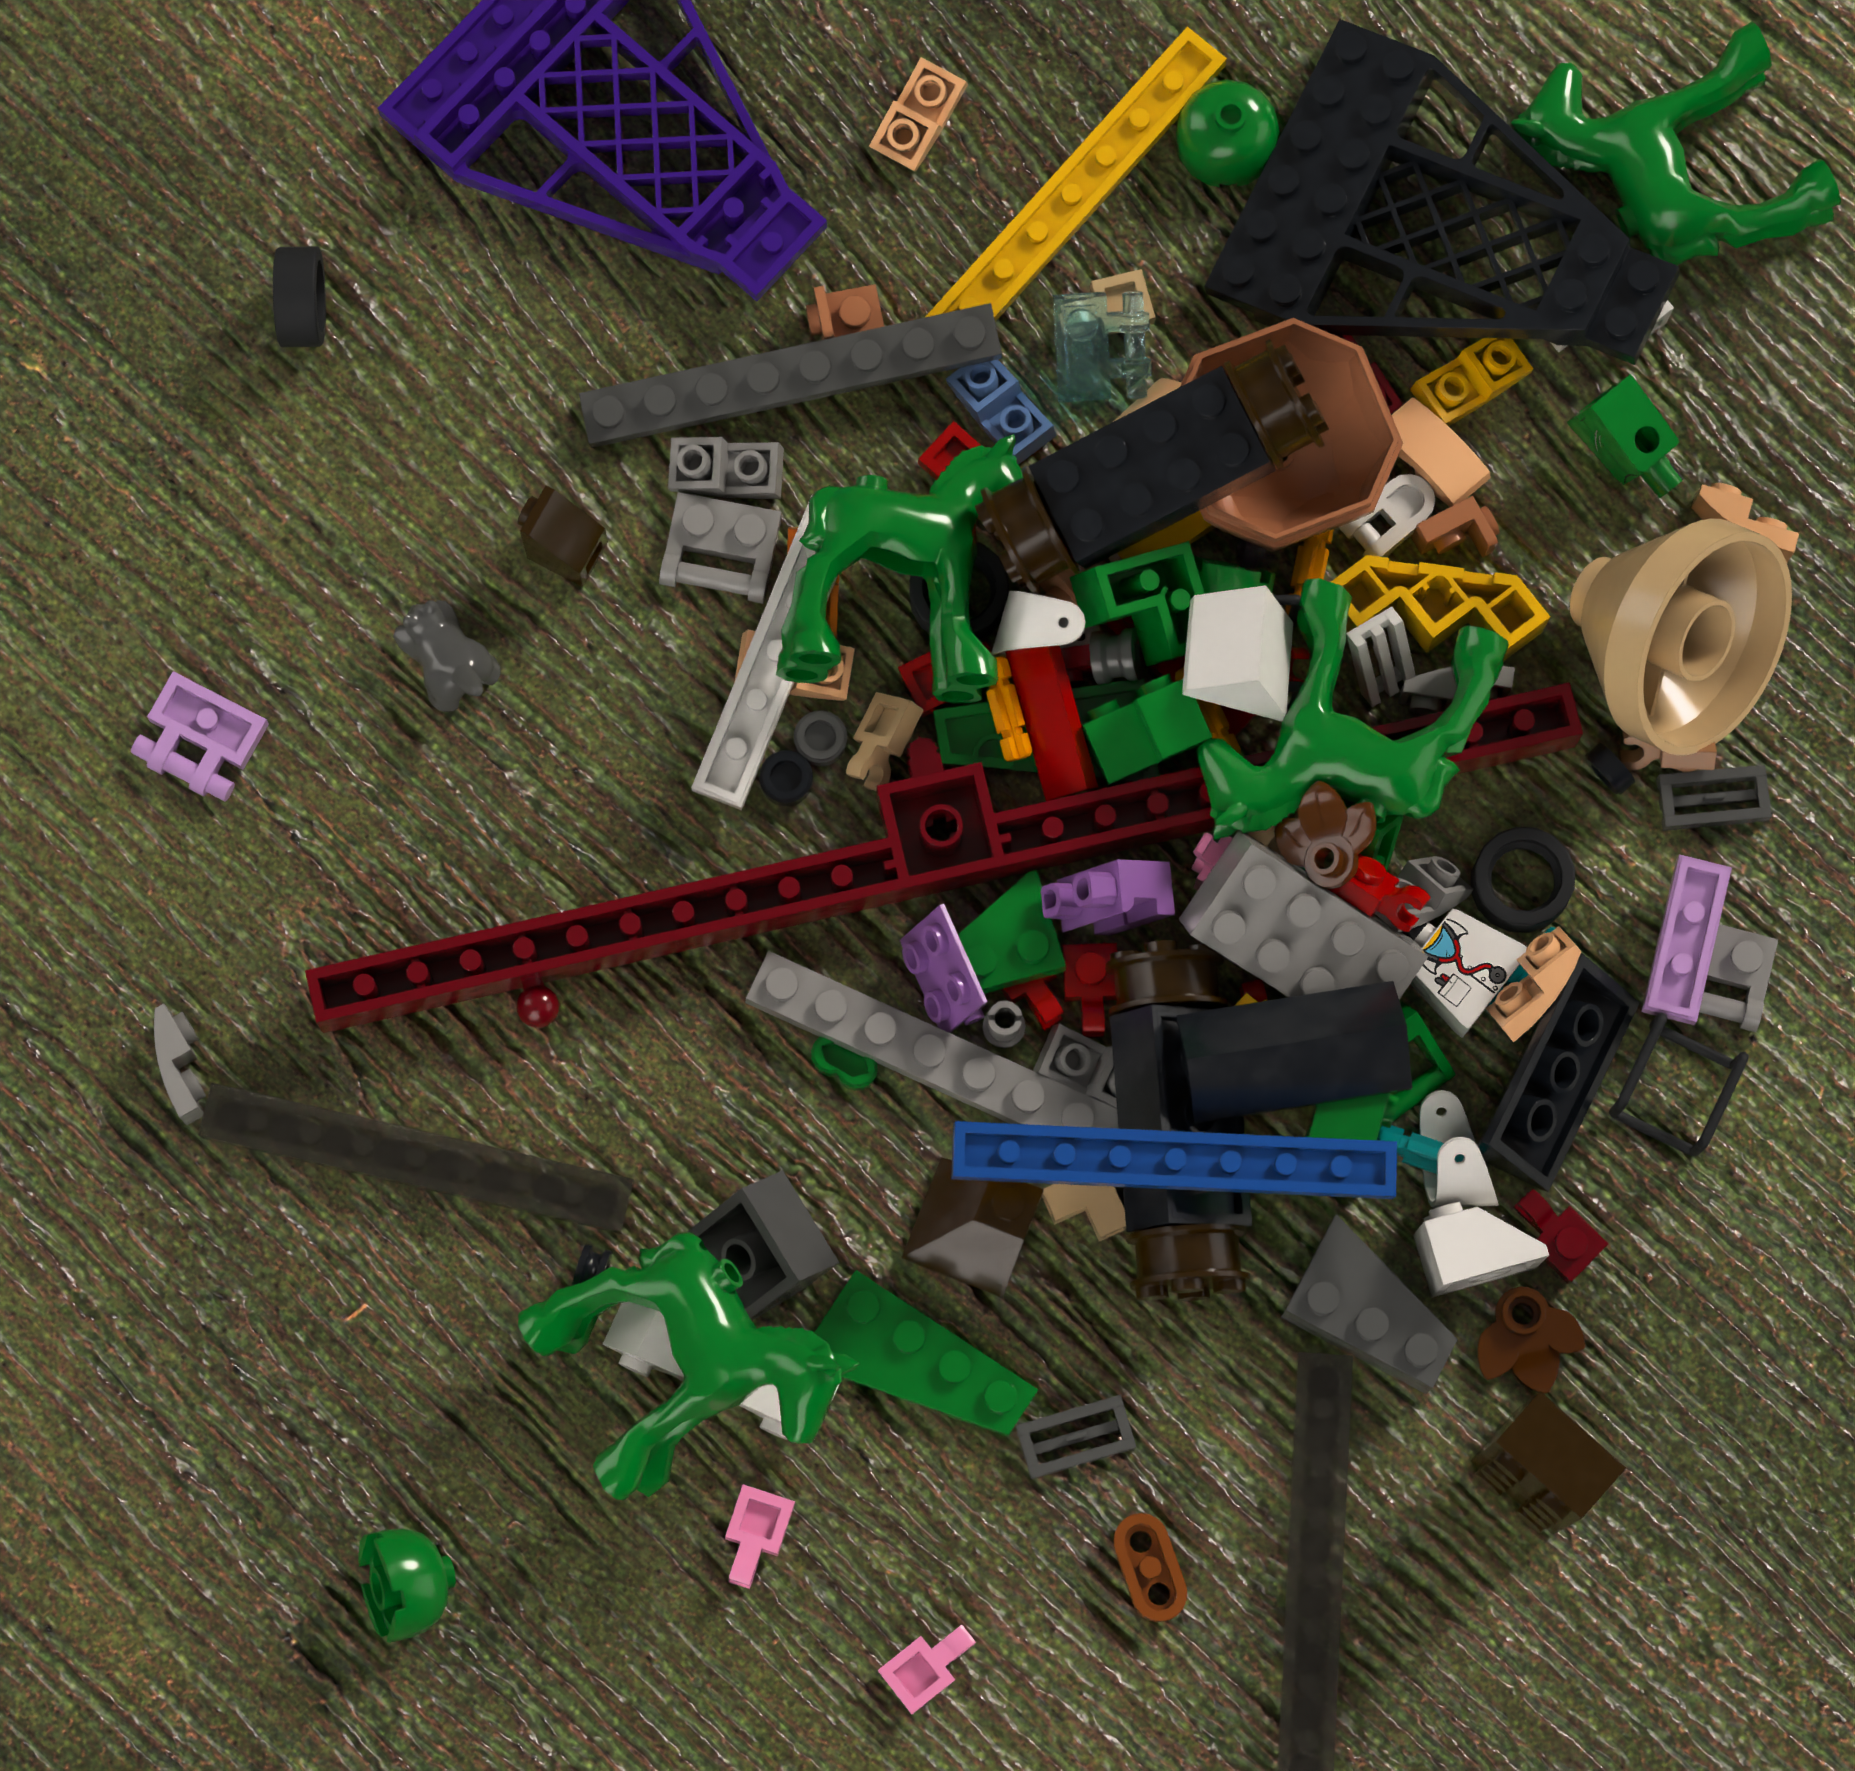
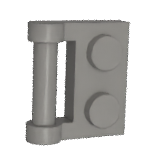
[659,492,782,604]
[1699,924,1778,1032]

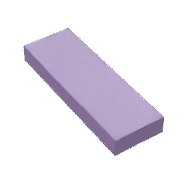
[1641,854,1732,1025]

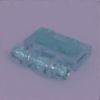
[1052,291,1152,403]

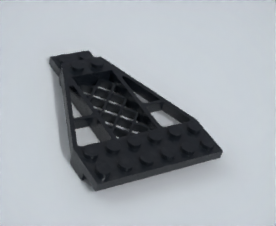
[1204,19,1679,365]

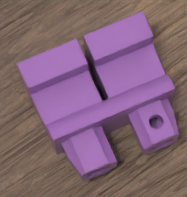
[1041,859,1175,936]

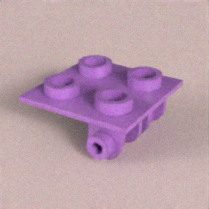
[900,904,988,1033]

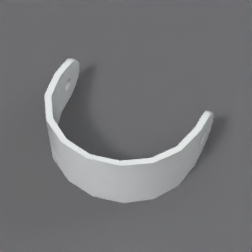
[991,591,1101,657]
[1419,1090,1499,1208]

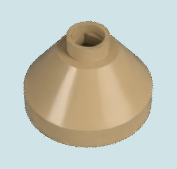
[1570,518,1792,755]

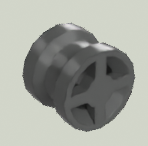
[1089,627,1144,685]

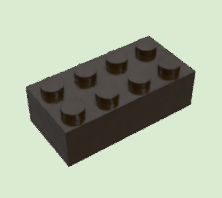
[1471,1391,1626,1535]

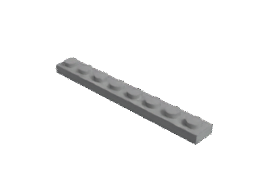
[745,951,1118,1129]

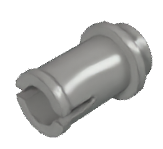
[982,1001,1026,1048]

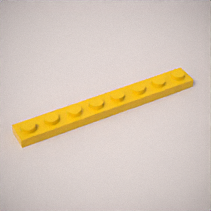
[925,26,1227,322]

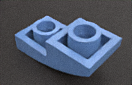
[946,360,1057,465]

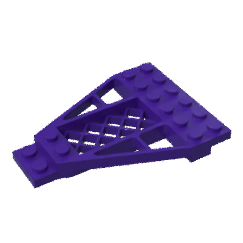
[377,0,827,302]

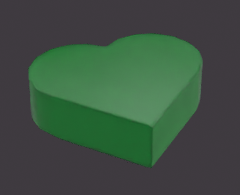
[811,1037,878,1091]

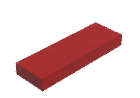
[1005,645,1098,801]

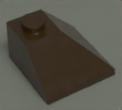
[902,1157,1044,1299]

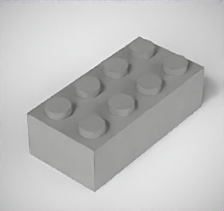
[1179,830,1428,999]

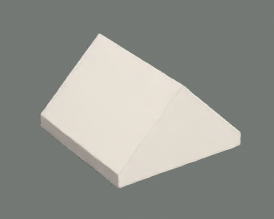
[1182,585,1293,721]

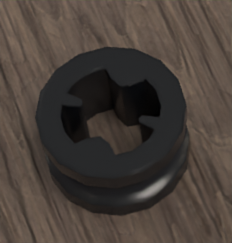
[572,1243,613,1285]

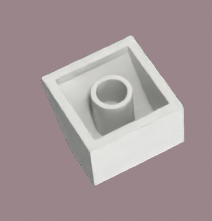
[1413,1202,1549,1297]

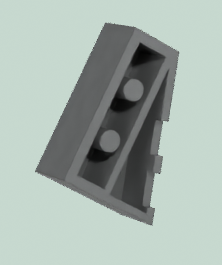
[1281,1214,1458,1394]

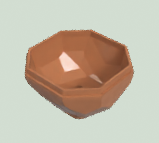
[1180,318,1403,552]

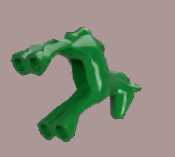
[1511,21,1841,265]
[776,434,1022,704]
[1197,578,1509,839]
[518,1232,860,1500]

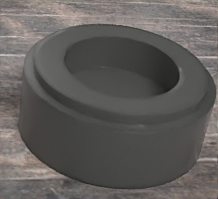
[794,711,847,767]

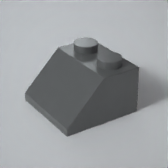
[687,1170,839,1321]

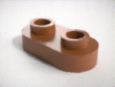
[1113,1513,1187,1622]

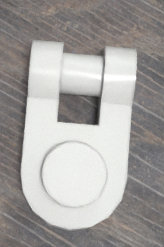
[1339,474,1435,557]

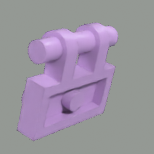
[131,671,269,802]

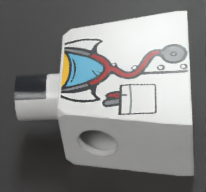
[1402,909,1527,1038]

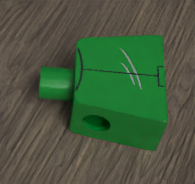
[1566,374,1684,499]

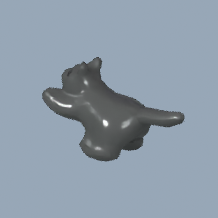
[393,600,501,712]

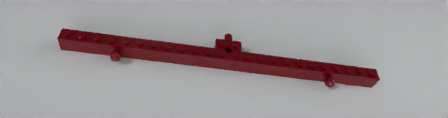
[305,682,1583,1033]

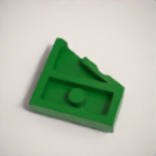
[958,870,1066,994]

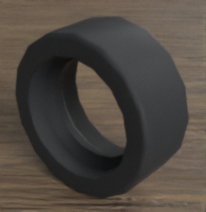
[273,246,326,347]
[909,542,1009,640]
[1471,827,1575,933]

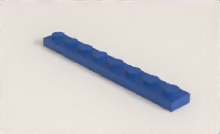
[951,1121,1397,1199]

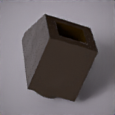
[517,485,608,587]

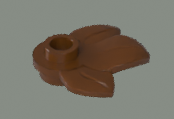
[1274,781,1376,889]
[1477,1287,1585,1394]

